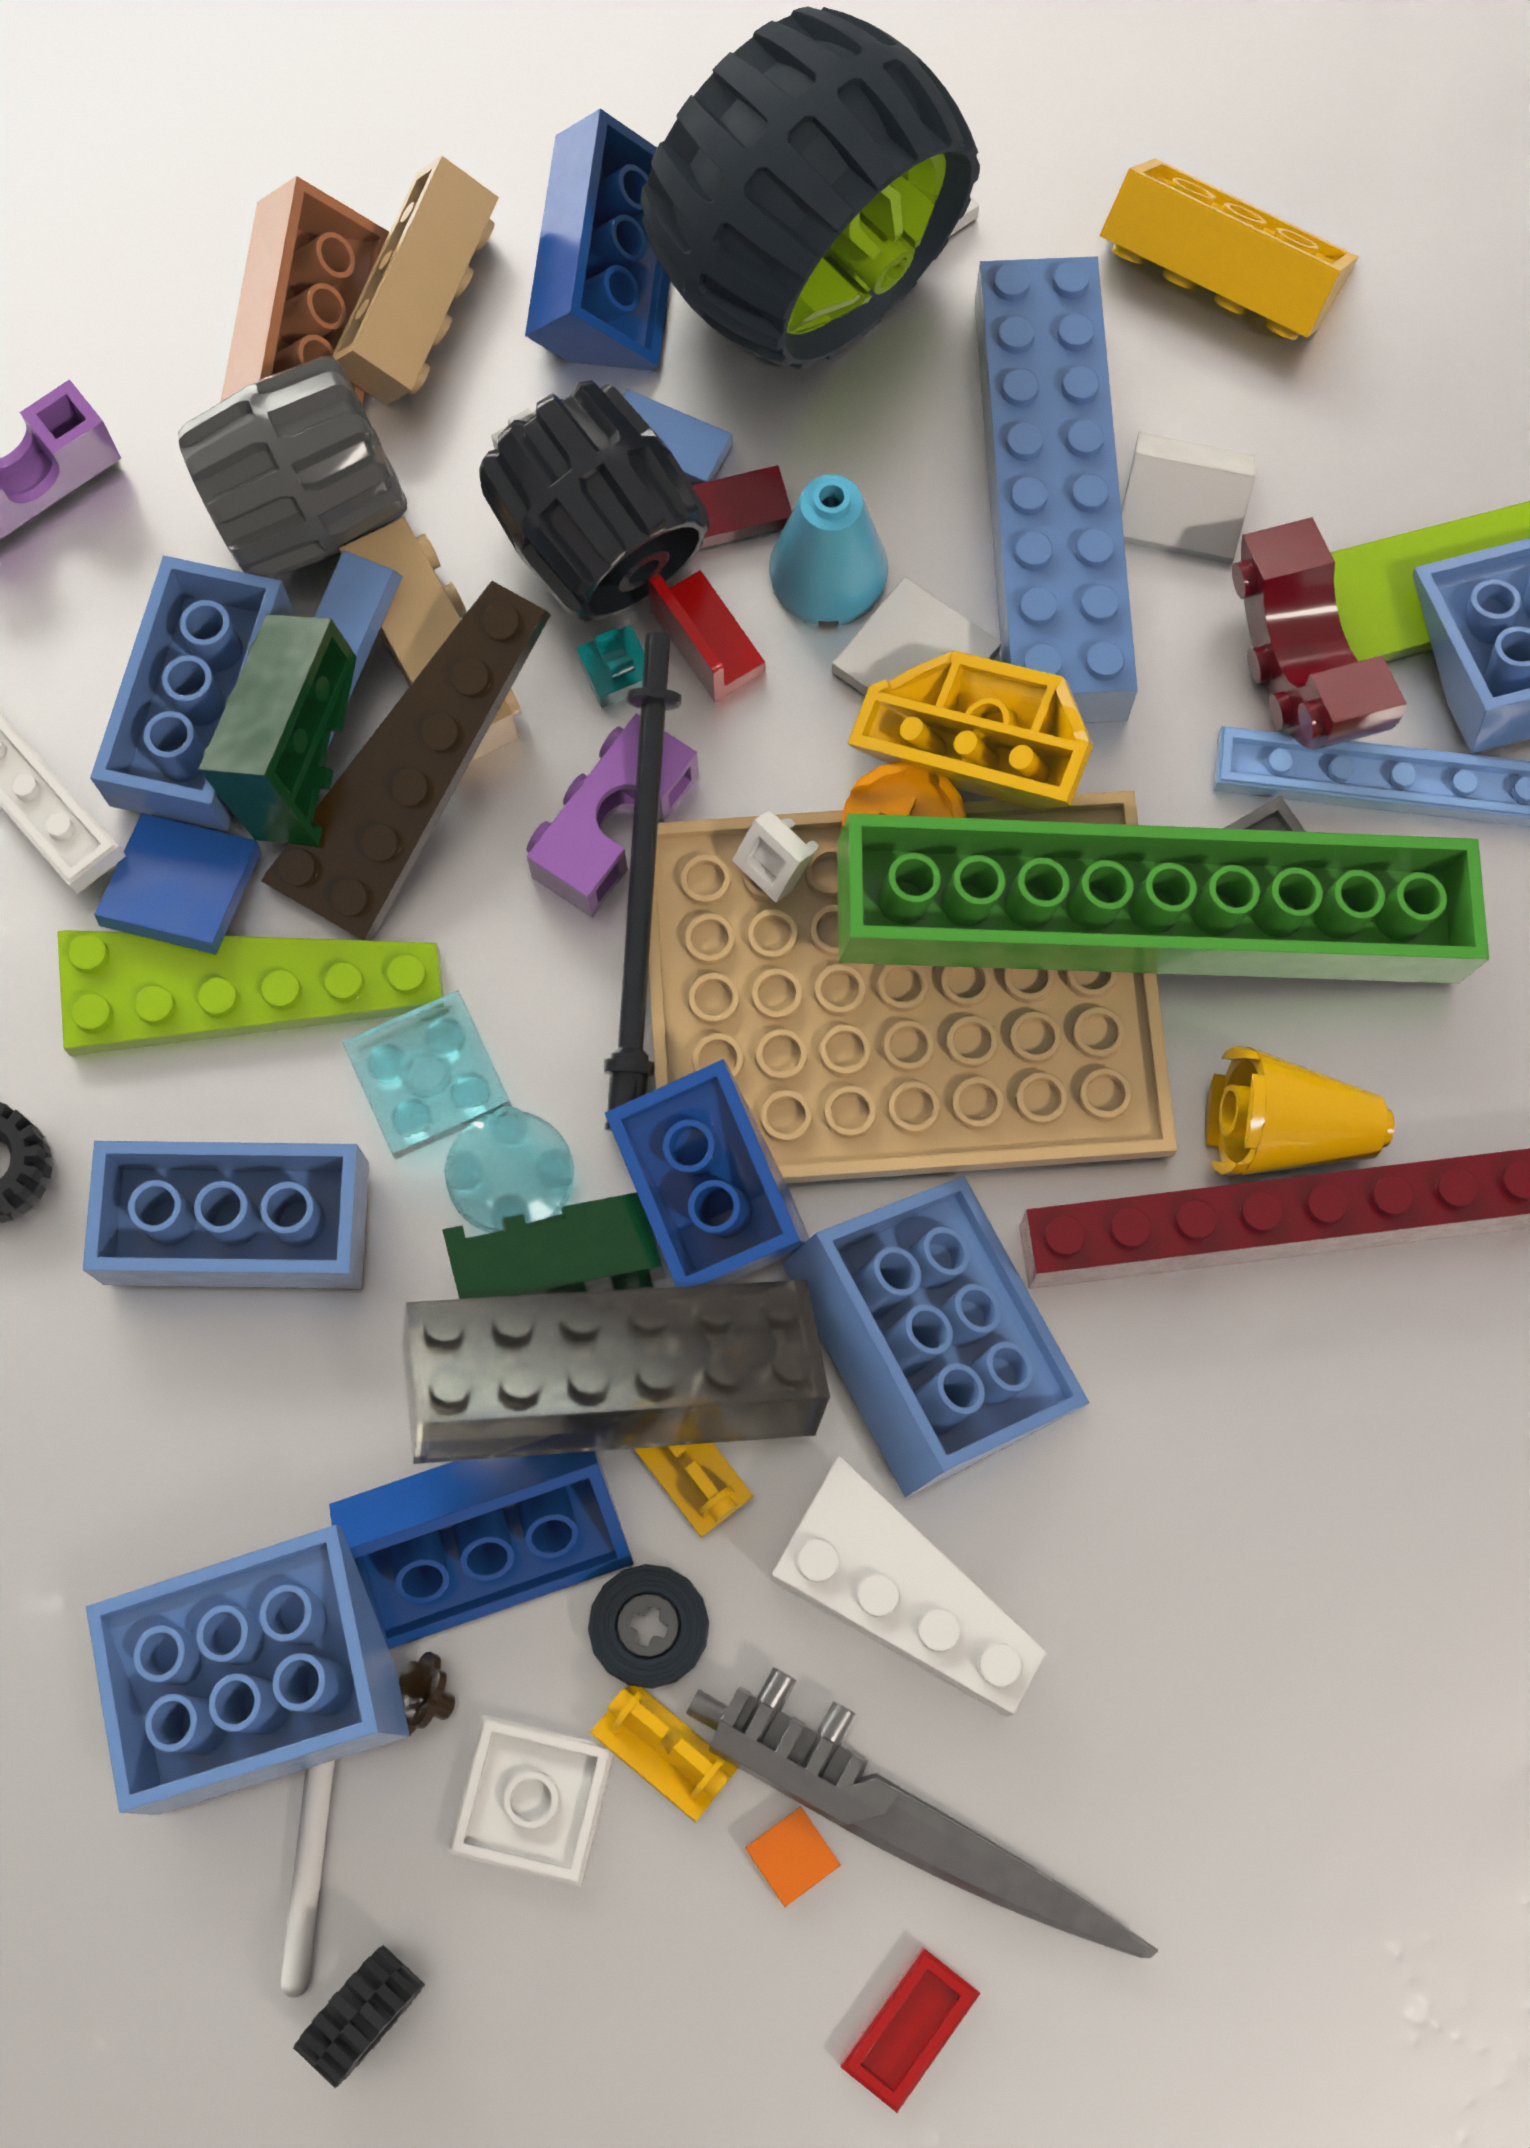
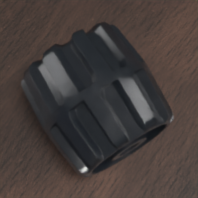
[479,380,710,622]

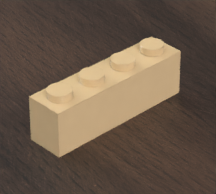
[332,155,499,405]
[339,517,521,762]

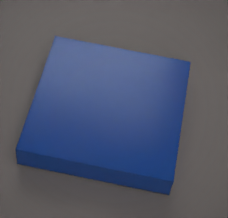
[94,813,261,955]

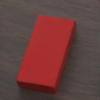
[840,1947,980,2113]

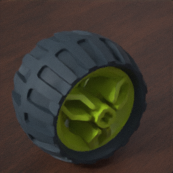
[640,6,980,369]

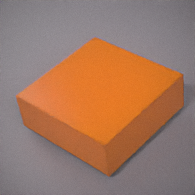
[745,1806,841,1907]

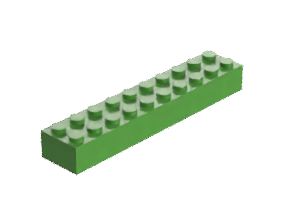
[837,813,1489,984]

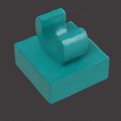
[576,625,645,708]

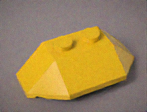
[847,650,1093,810]

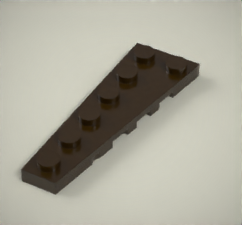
[261,581,551,941]

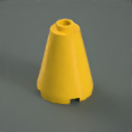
[1205,1046,1395,1176]

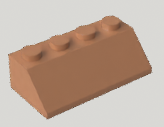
[220,176,389,405]

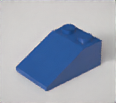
[605,1059,810,1298]

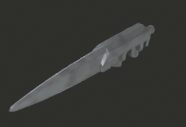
[686,1667,1158,1958]

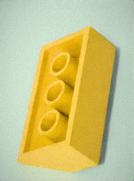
[1099,158,1359,340]

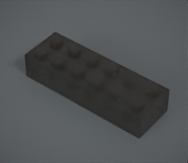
[403,1280,830,1464]

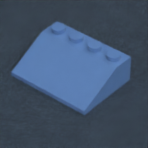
[1413,538,1530,754]
[782,1176,1090,1498]
[86,1525,410,1815]

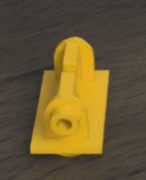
[621,1392,754,1538]
[589,1686,738,1823]

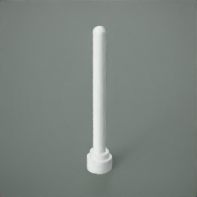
[280,1760,335,1997]

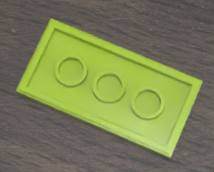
[1330,501,1530,662]

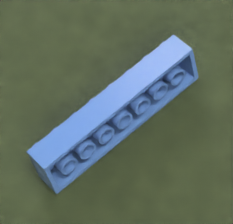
[975,256,1138,723]

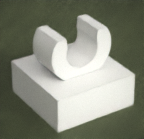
[732,810,819,902]

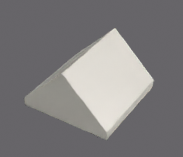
[1121,432,1255,565]

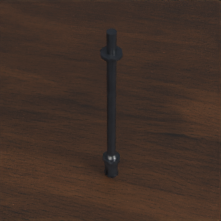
[604,632,682,1131]

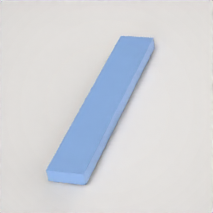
[1213,726,1530,827]

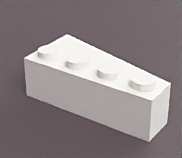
[772,1454,1047,1716]

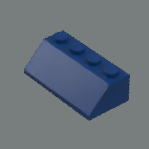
[525,108,670,370]
[329,1416,634,1649]

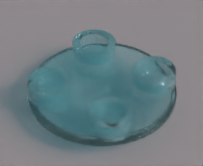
[444,1106,574,1233]

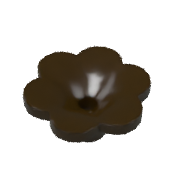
[399,1652,455,1738]

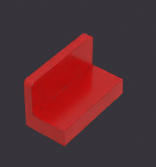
[648,570,766,702]

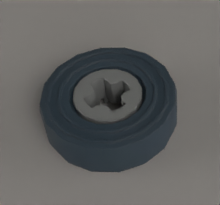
[588,1564,710,1689]

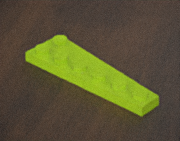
[57,930,445,1056]

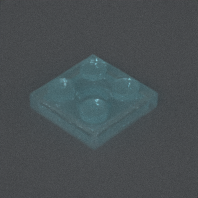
[342,990,512,1160]

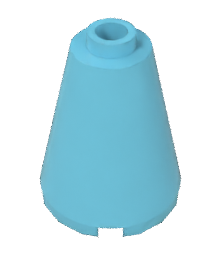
[769,474,888,625]

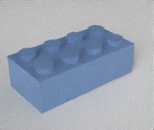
[90,555,295,832]
[83,1141,369,1289]

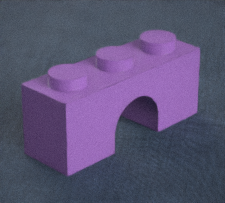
[0,379,121,539]
[526,713,699,918]

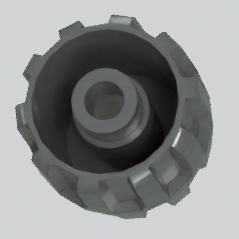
[177,356,407,578]

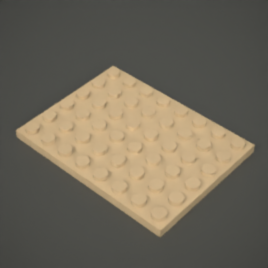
[649,790,1177,1184]

